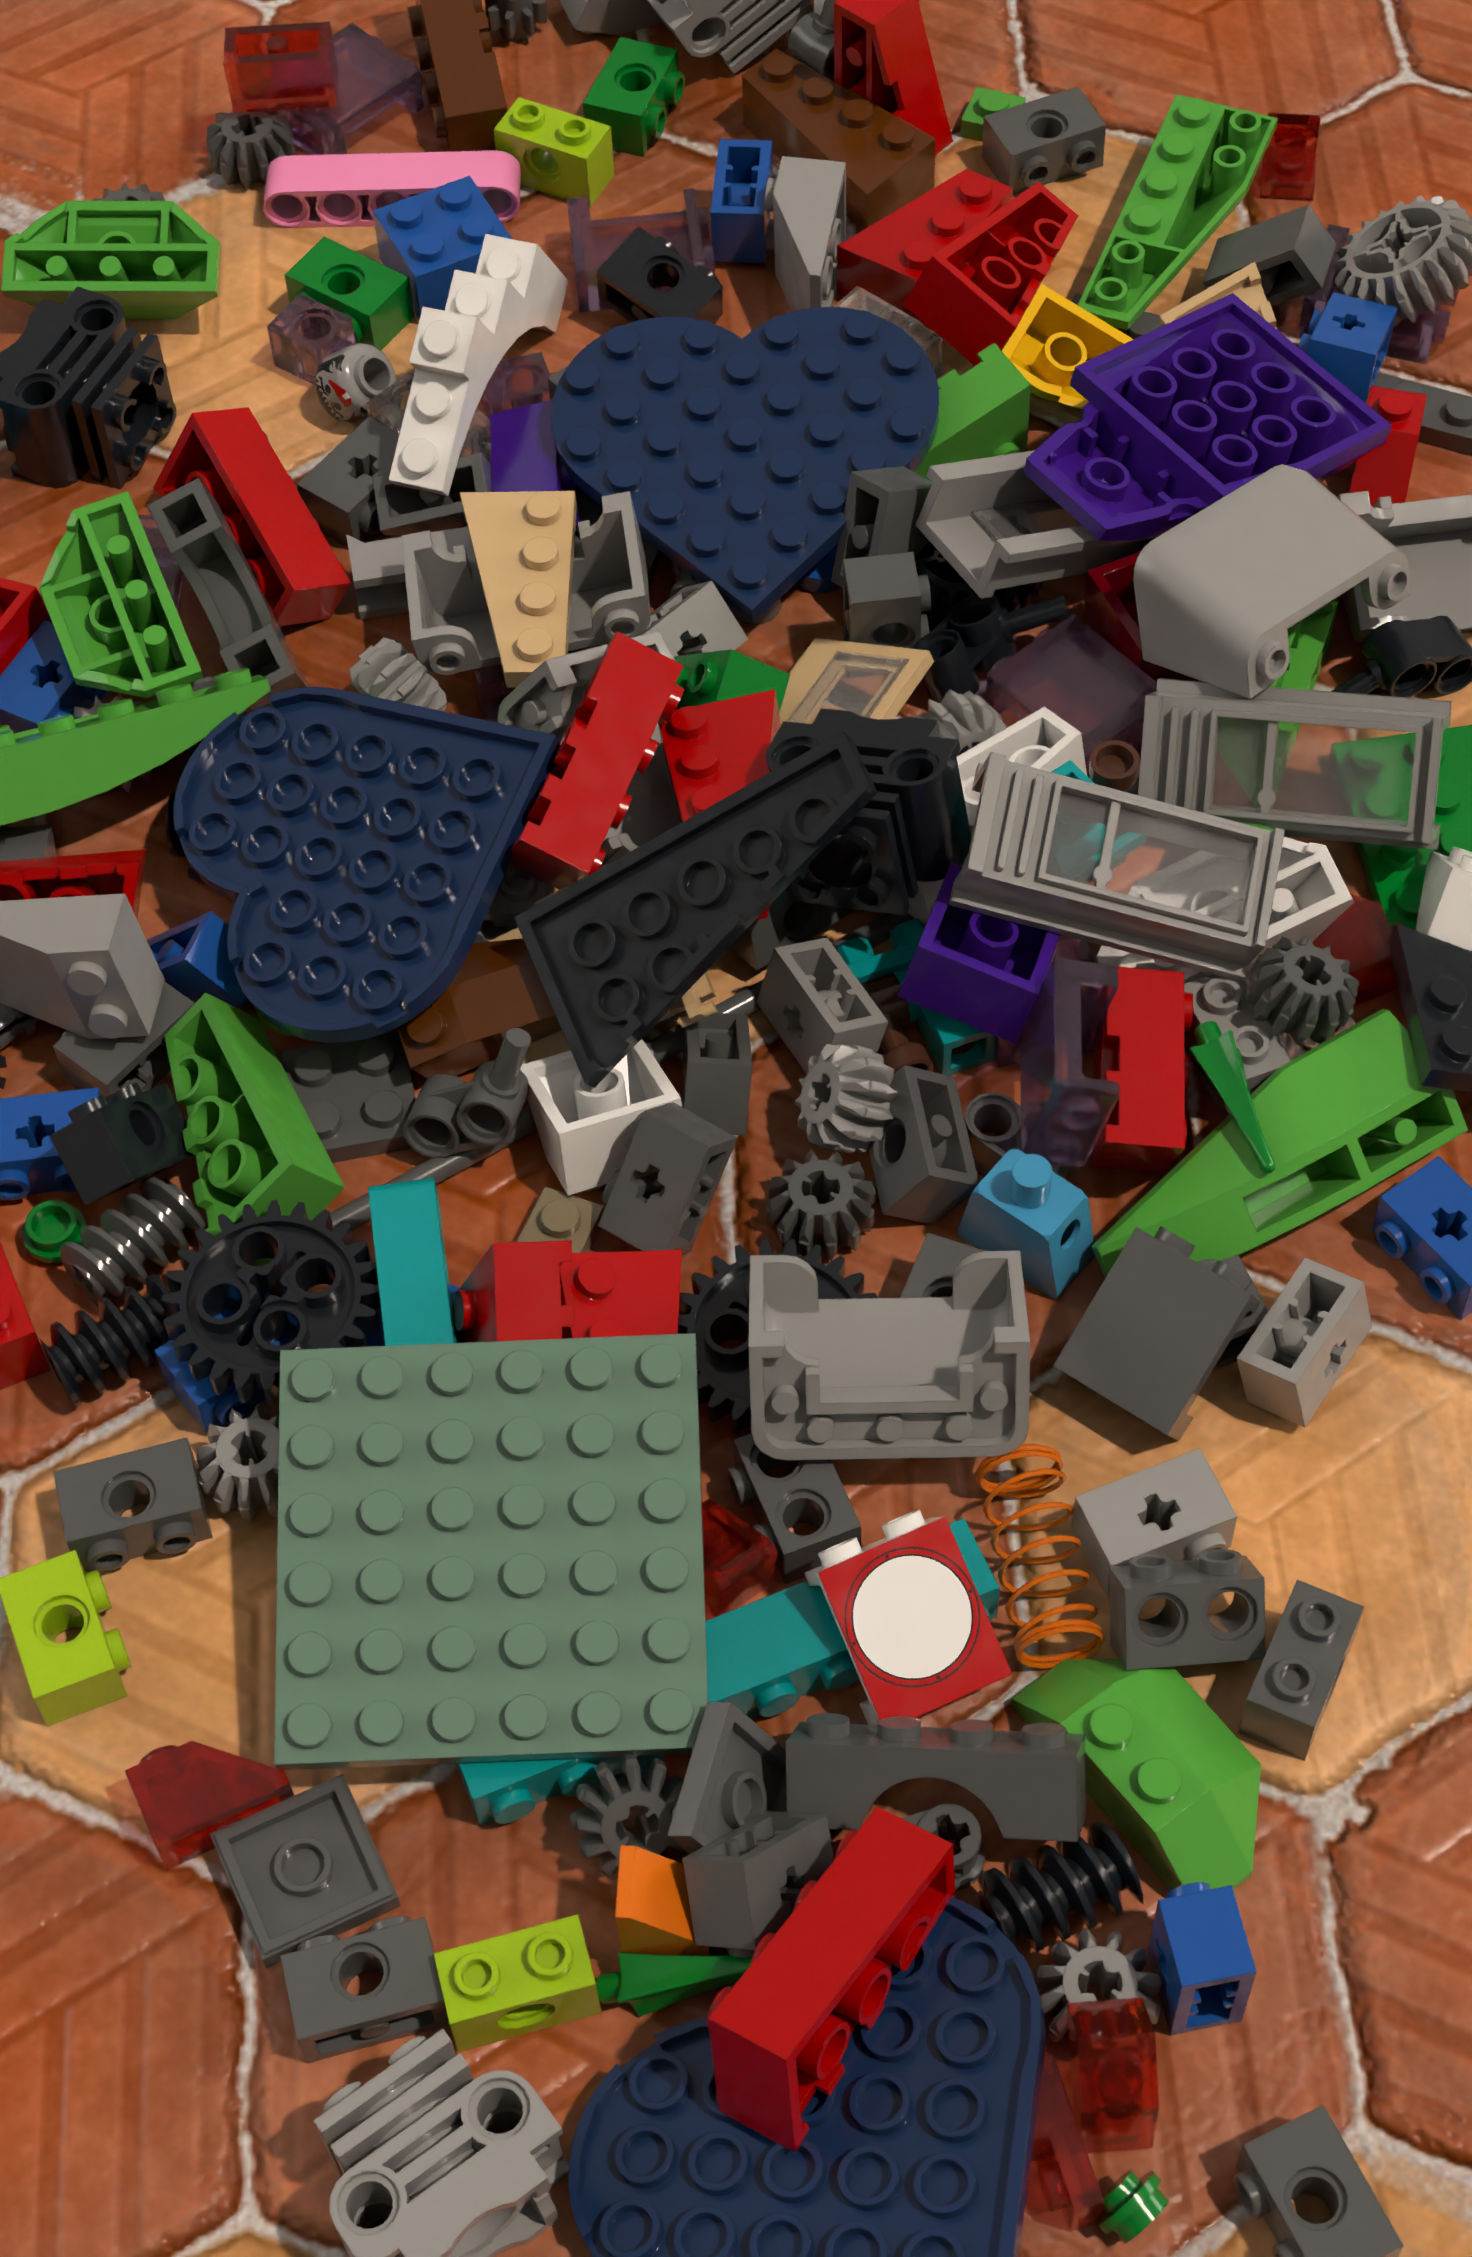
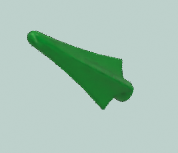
[1189,1021,1275,1174]
[596,1952,753,2017]

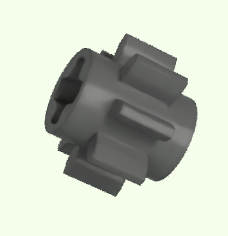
[485,0,547,41]

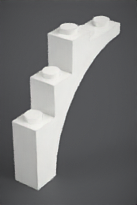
[389,234,568,496]

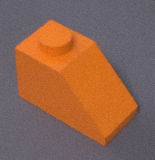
[615,1845,713,1956]

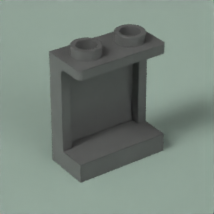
[1053,1226,1261,1441]

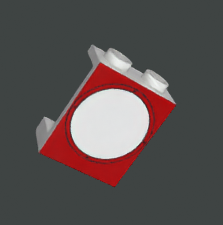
[804,1509,1012,1725]

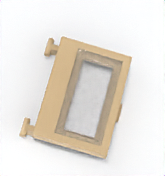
[779,638,934,724]

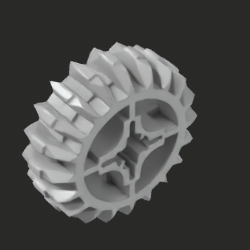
[1332,195,1472,327]

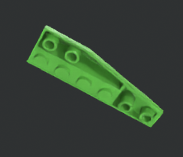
[1078,94,1278,330]
[0,668,271,826]
[1091,1009,1468,1278]

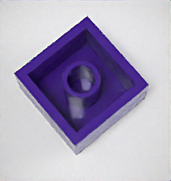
[897,862,1060,1044]

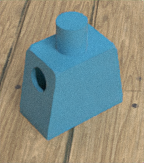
[957,1149,1095,1301]

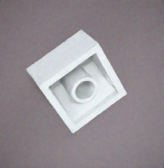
[520,1039,682,1196]

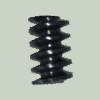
[40,1274,170,1406]
[978,1821,1143,1953]

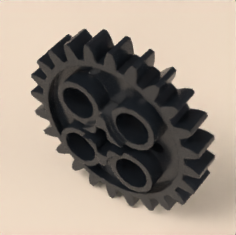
[161,1200,381,1405]
[678,1239,878,1435]

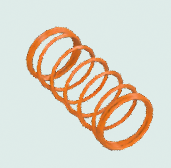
[975,1444,1105,1669]

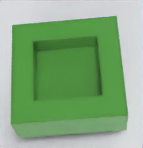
[960,87,1026,141]

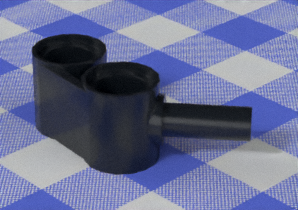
[912,595,1070,703]
[1331,615,1472,698]

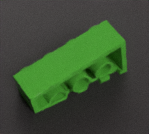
[914,343,1031,481]
[164,992,345,1266]

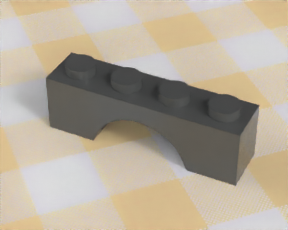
[147,478,309,711]
[786,1713,1086,1842]

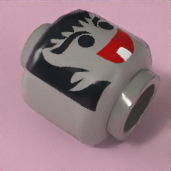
[315,343,397,423]

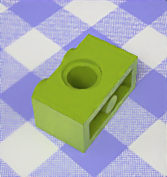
[494,97,615,208]
[0,1550,132,1726]
[433,1914,602,2052]

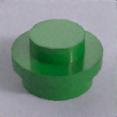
[22,1200,87,1263]
[1097,2170,1169,2243]

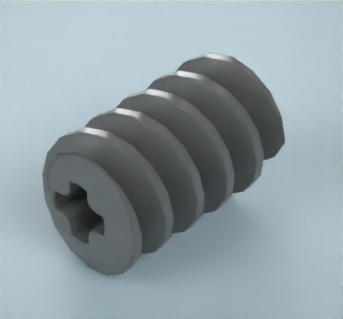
[59,1177,208,1307]

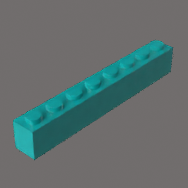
[455,1518,1000,1826]

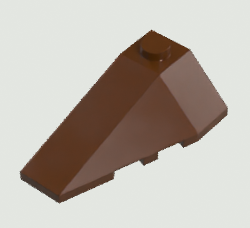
[397,938,562,1078]

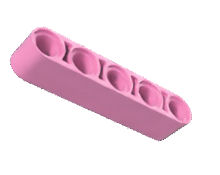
[263,150,521,228]

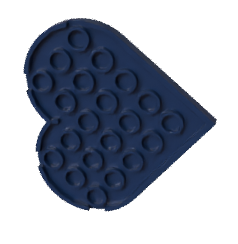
[551,307,939,623]
[174,687,561,1043]
[568,1897,1046,2257]

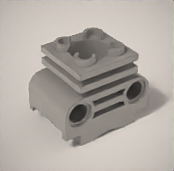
[646,0,814,74]
[313,2029,569,2257]

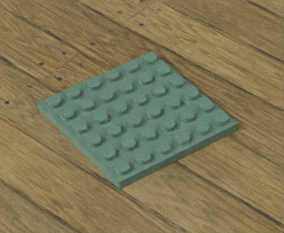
[274,1333,708,1770]

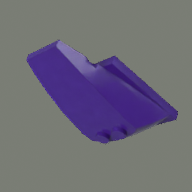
[1024,293,1392,541]

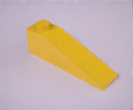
[1002,284,1133,409]

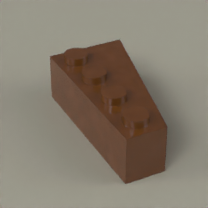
[407,0,508,152]
[742,49,936,234]

